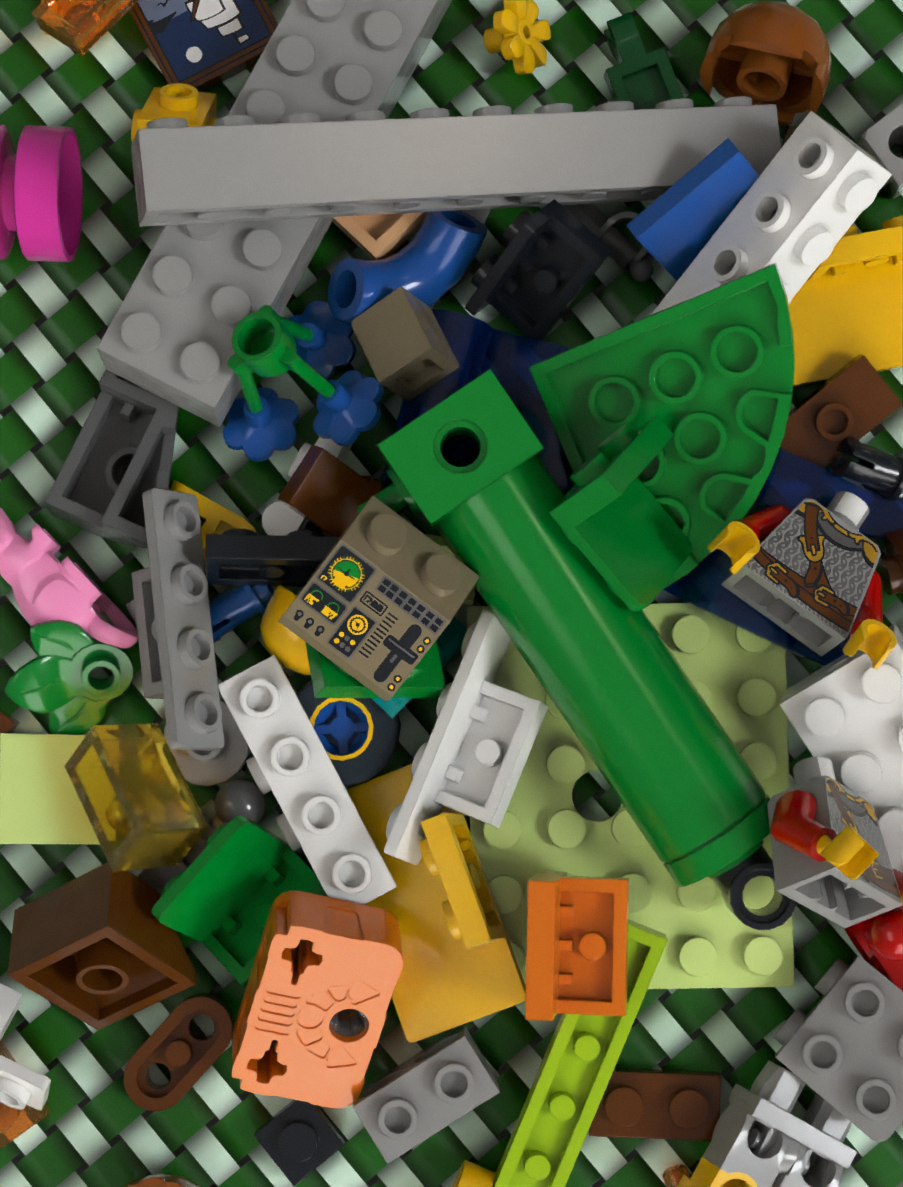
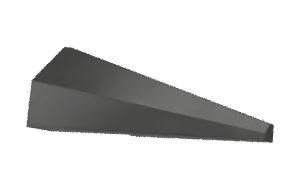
[45,370,179,549]

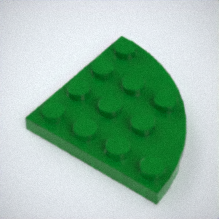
[529,262,795,590]

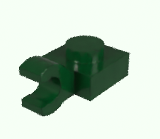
[604,12,685,110]

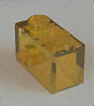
[65,723,208,872]

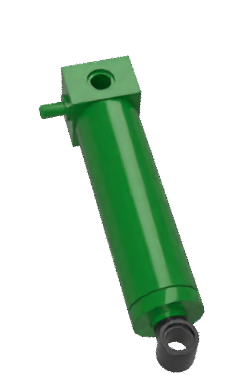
[357,369,797,930]

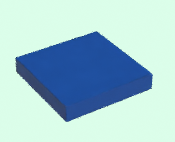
[627,138,776,281]

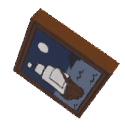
[123,0,278,92]

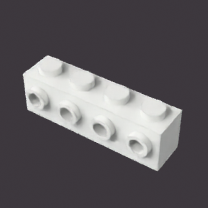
[651,111,892,315]

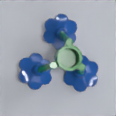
[223,300,384,462]

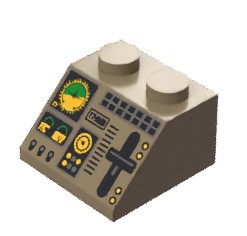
[278,496,480,702]

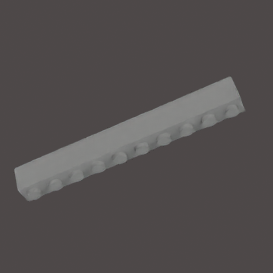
[131,96,781,227]

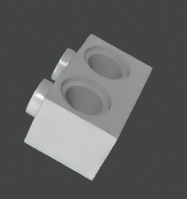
[353,1024,500,1164]

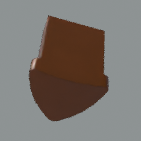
[278,444,382,538]

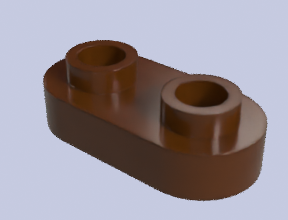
[123,993,235,1111]

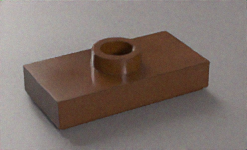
[777,354,903,485]

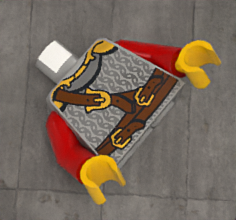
[707,491,897,670]
[767,756,903,928]

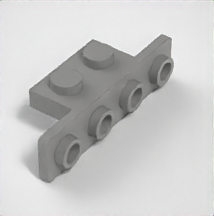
[131,488,225,750]

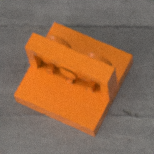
[525,871,629,1021]

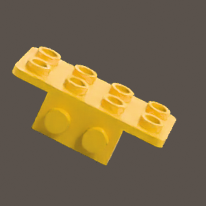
[789,215,903,387]

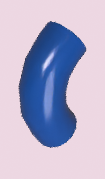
[328,210,488,323]

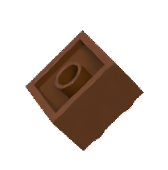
[7,860,197,1030]

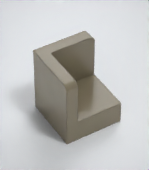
[351,286,460,402]

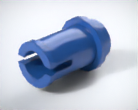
[209,585,275,643]

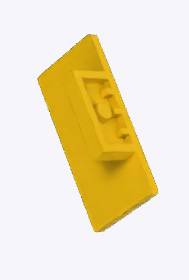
[347,764,526,1043]

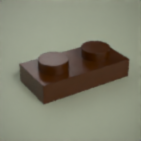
[588,1067,721,1141]

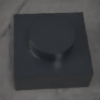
[254,1100,346,1186]

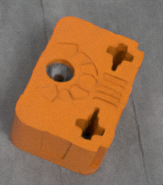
[232,890,403,1108]

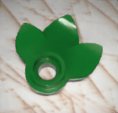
[5,620,133,735]

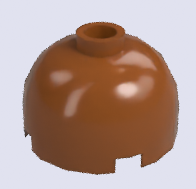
[700,1,832,126]

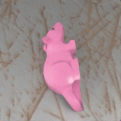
[0,508,138,648]

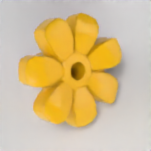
[483,0,551,75]

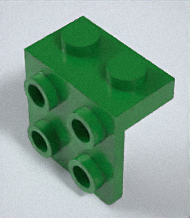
[549,415,692,612]
[152,815,328,988]

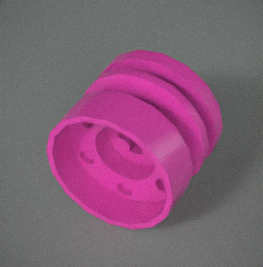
[0,124,83,262]

